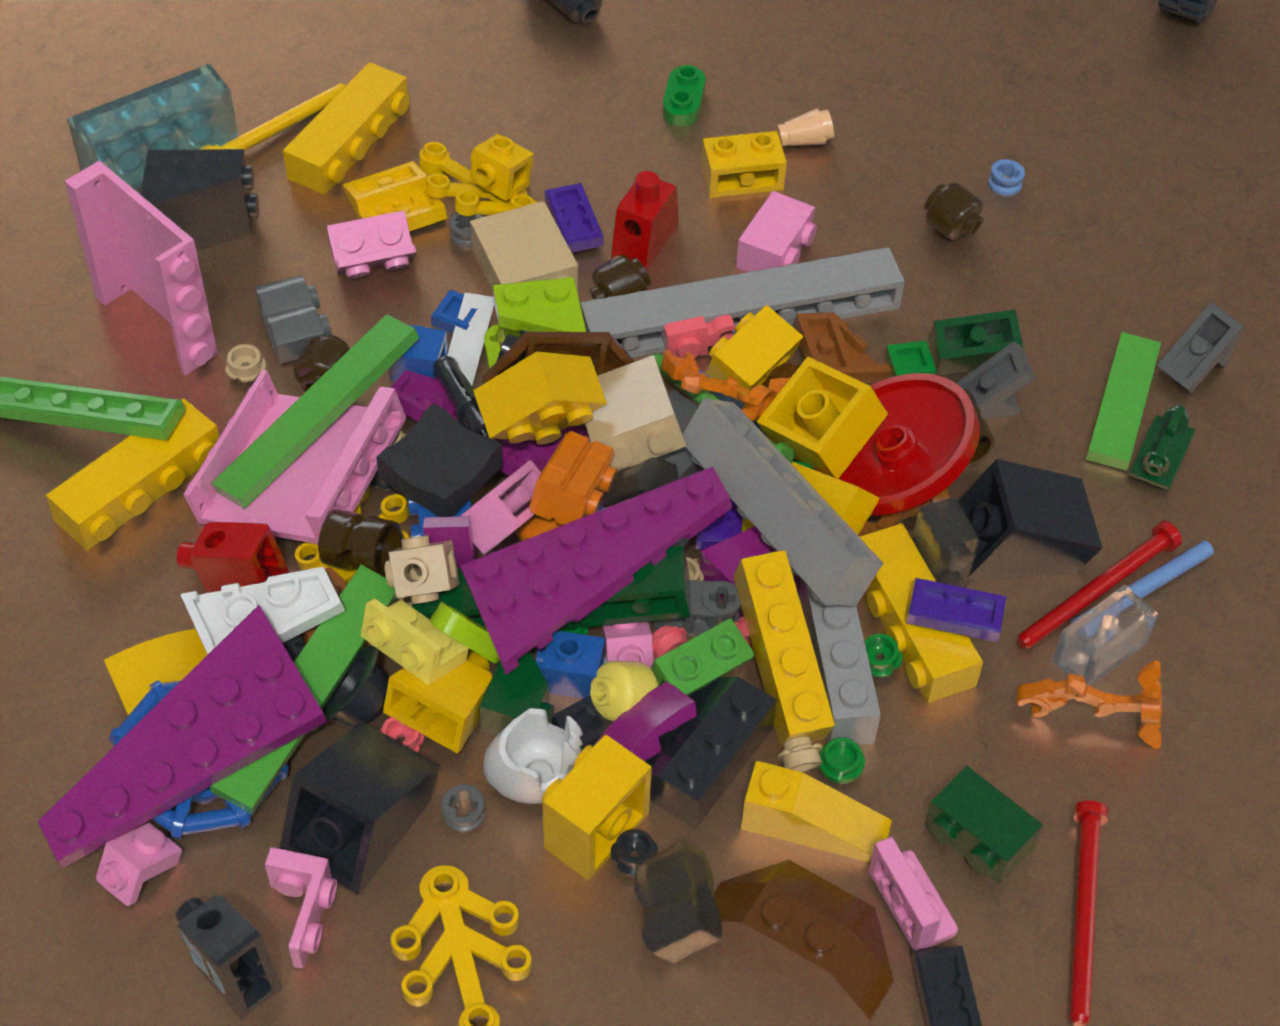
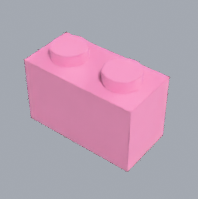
[736,191,817,272]
[459,460,541,555]

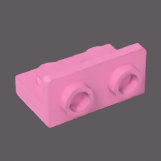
[326,210,417,278]
[868,837,958,951]

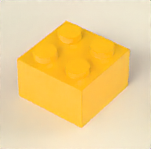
[473,351,607,445]
[757,356,888,479]
[542,734,652,881]

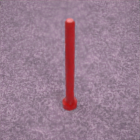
[1017,521,1182,649]
[1070,800,1108,1026]

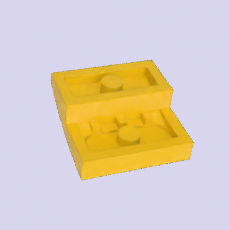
[343,161,447,232]
[104,629,208,715]

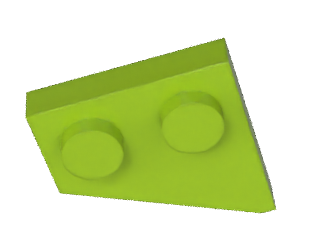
[493,277,586,332]

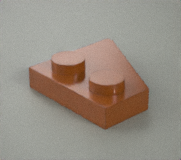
[793,312,892,383]

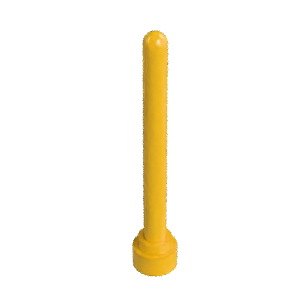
[199,83,346,151]

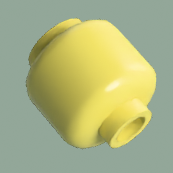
[590,661,659,721]

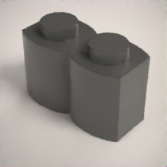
[255,275,332,364]

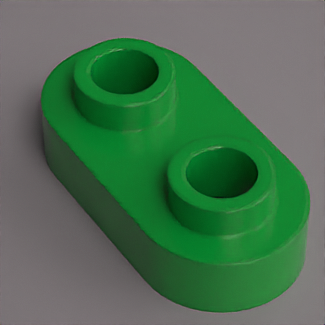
[662,65,706,126]

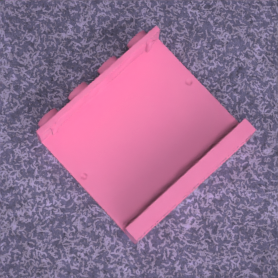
[65,161,218,376]
[184,370,406,544]

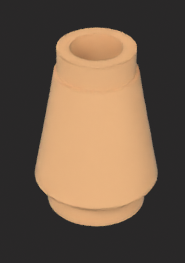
[777,108,834,147]

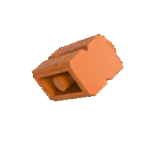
[529,431,617,525]

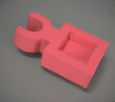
[664,315,735,358]

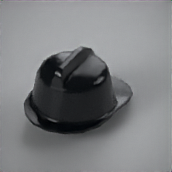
[307,645,390,733]

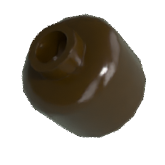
[924,182,984,241]
[589,255,652,300]
[293,335,350,392]

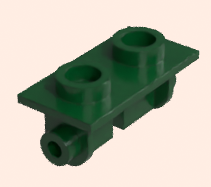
[1129,405,1196,490]

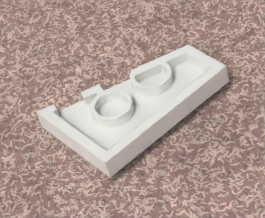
[180,567,346,654]

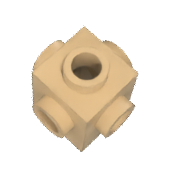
[385,535,460,604]

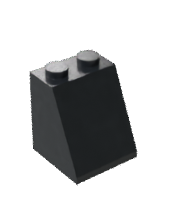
[141,149,259,251]
[952,459,1103,581]
[279,721,440,894]

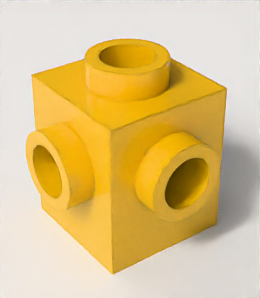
[470,133,534,201]

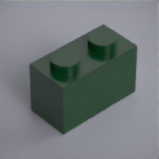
[928,309,1024,376]
[924,765,1043,885]

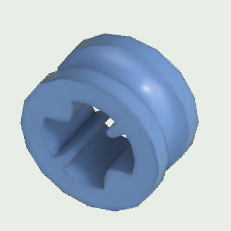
[988,159,1025,196]

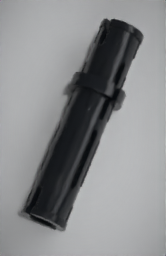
[432,356,497,440]

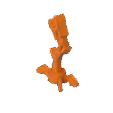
[661,350,790,421]
[1016,660,1163,749]

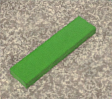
[1086,332,1161,471]

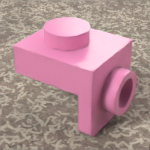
[601,621,653,668]
[96,822,183,906]

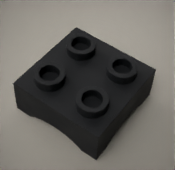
[376,403,503,517]

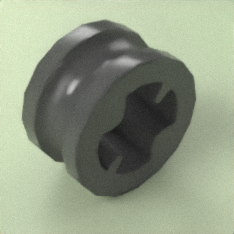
[449,212,482,248]
[442,784,485,832]

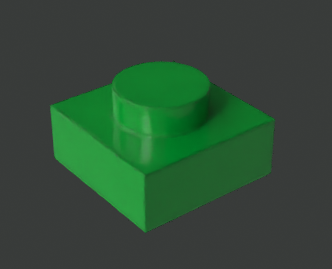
[885,340,937,377]

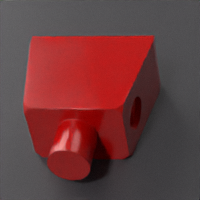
[611,171,679,271]
[176,522,290,593]

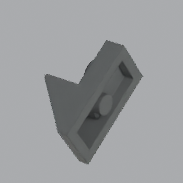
[1157,302,1244,393]
[956,342,1036,419]

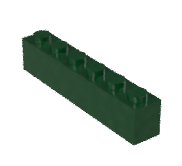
[412,546,691,630]

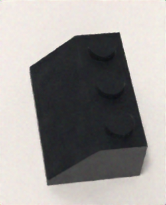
[644,676,777,829]

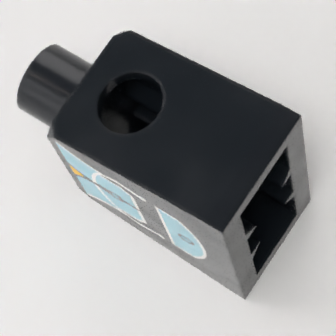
[176,895,283,1019]

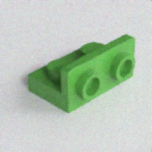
[651,618,754,696]

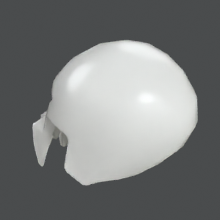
[483,708,583,805]

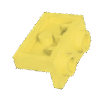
[360,599,469,685]

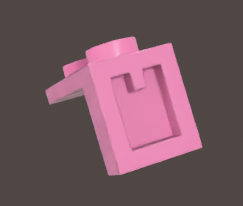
[265,847,337,969]

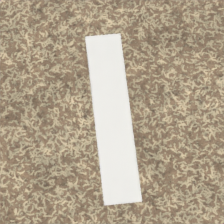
[447,293,494,386]

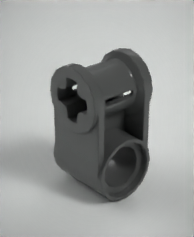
[654,580,741,637]

